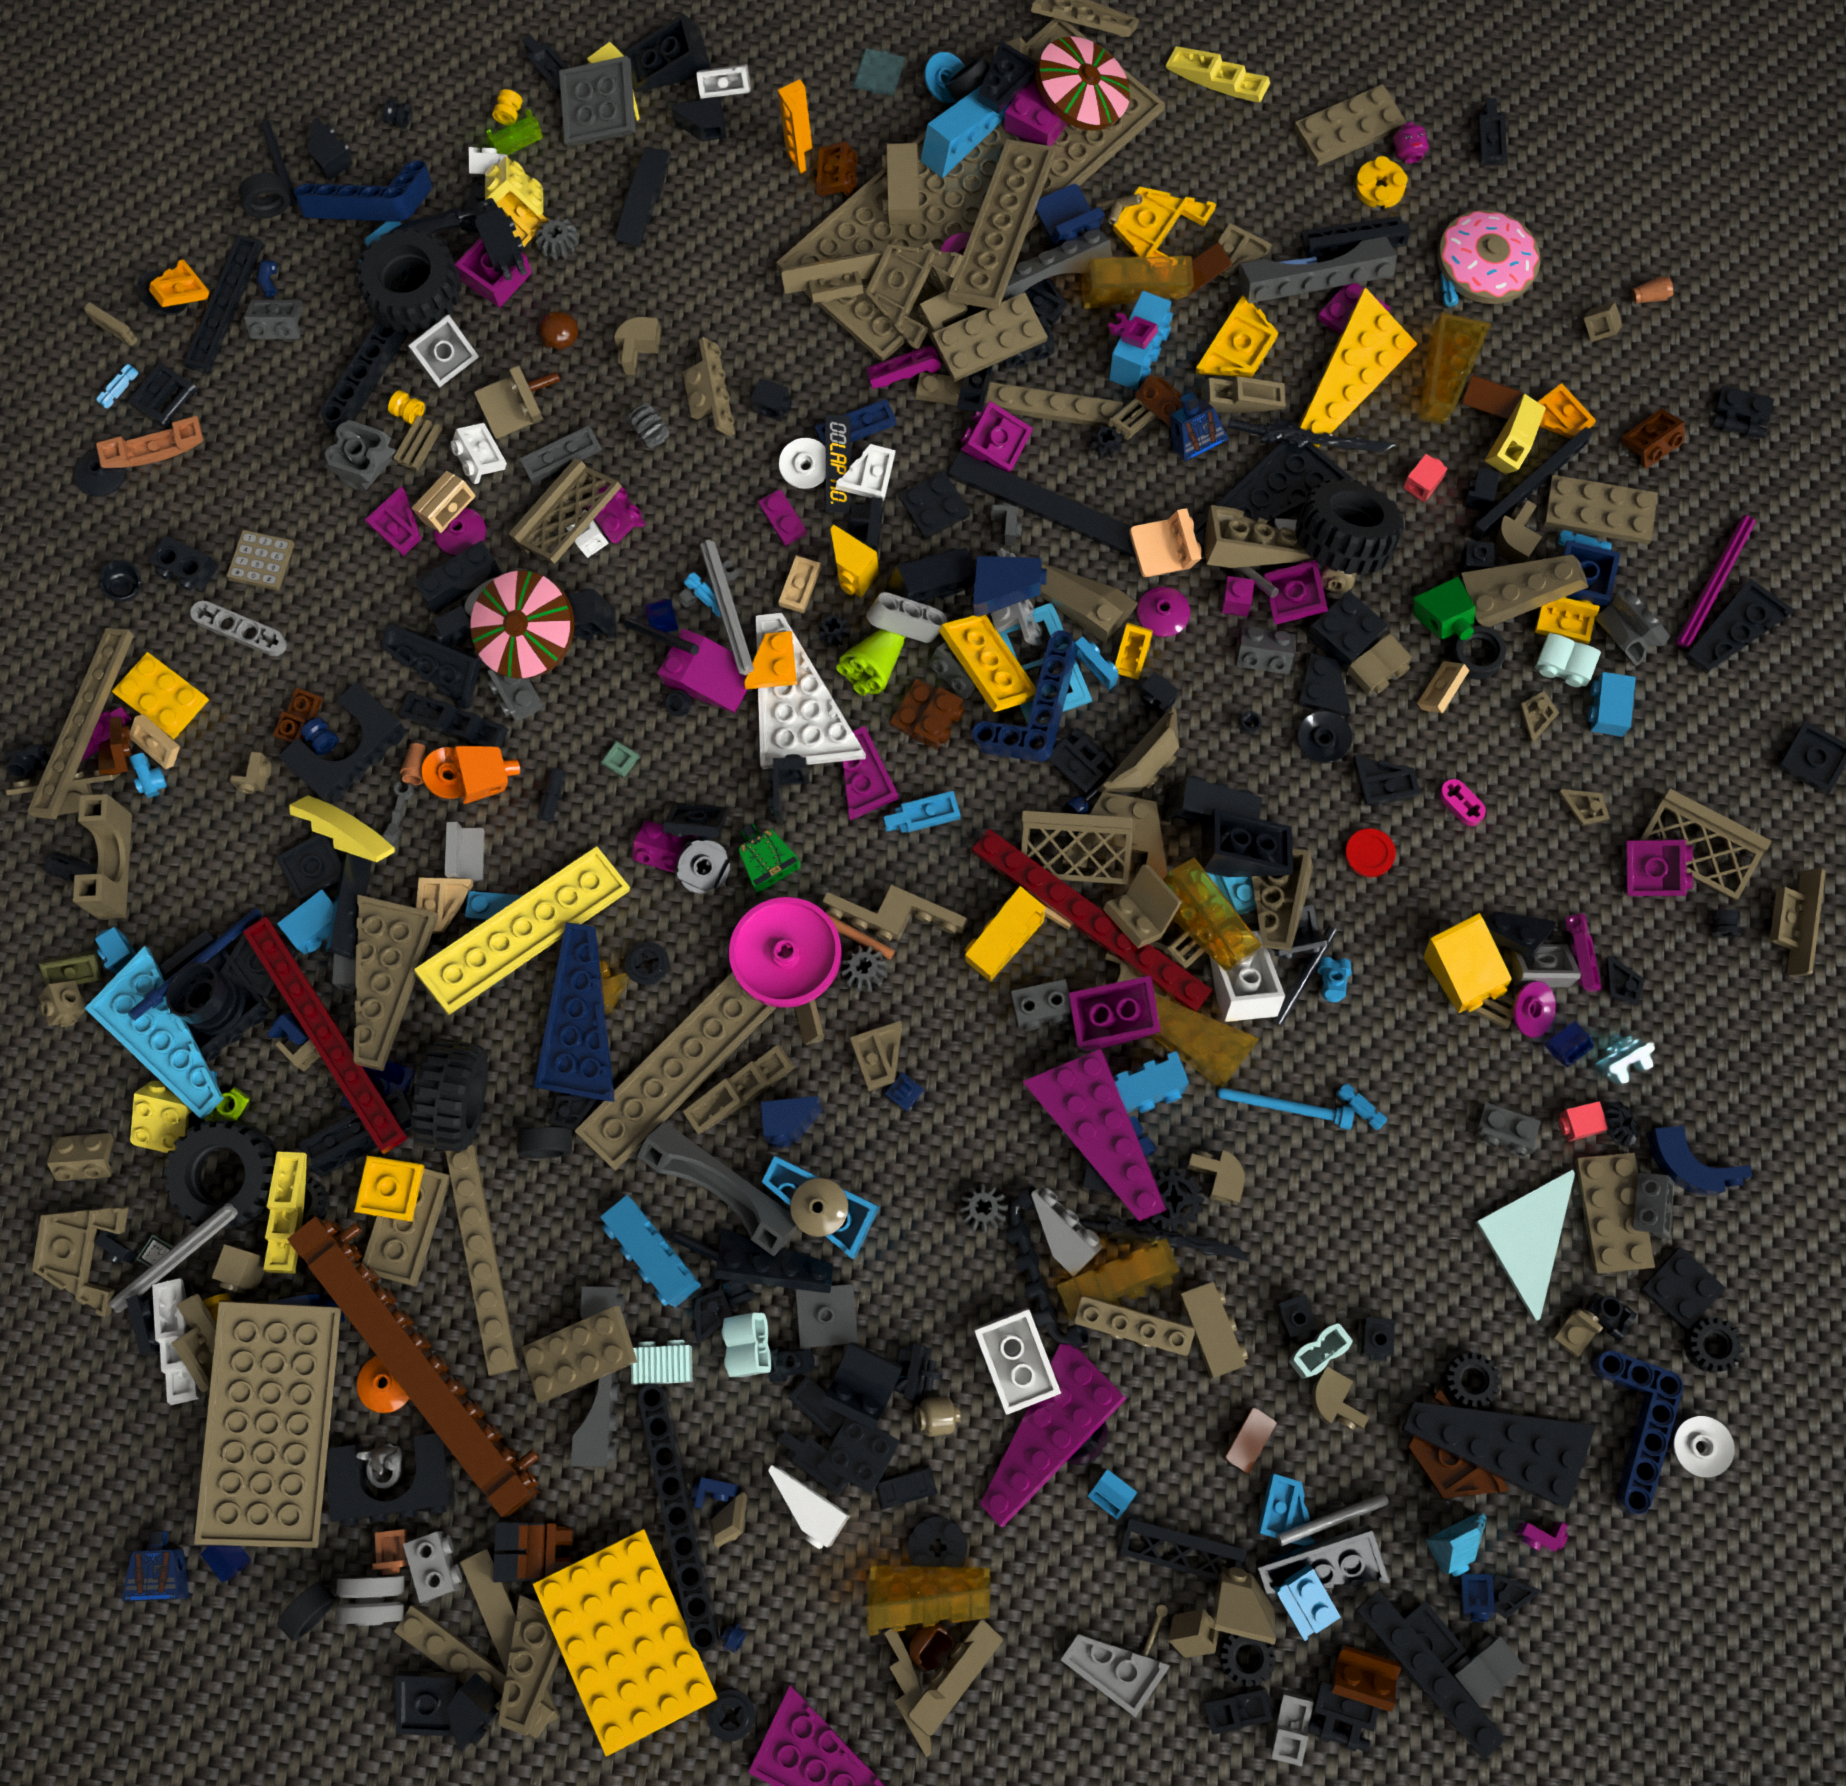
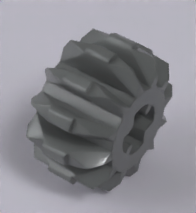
[535,215,579,261]
[628,402,669,448]
[841,945,888,992]
[959,1184,1008,1234]

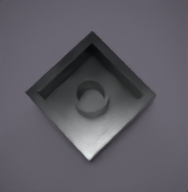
[1307,590,1388,673]

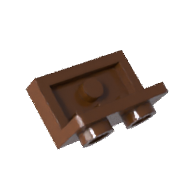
[98,717,131,775]

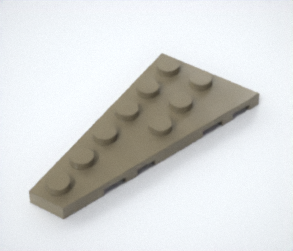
[354,895,438,1071]

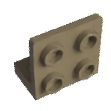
[475,366,543,439]
[1103,864,1182,948]

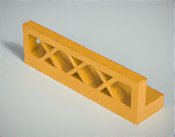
[778,79,812,174]

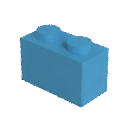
[1588,672,1636,737]
[277,889,334,955]

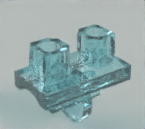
[1596,1033,1655,1084]

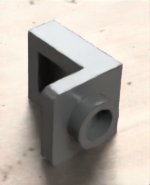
[991,503,1022,546]

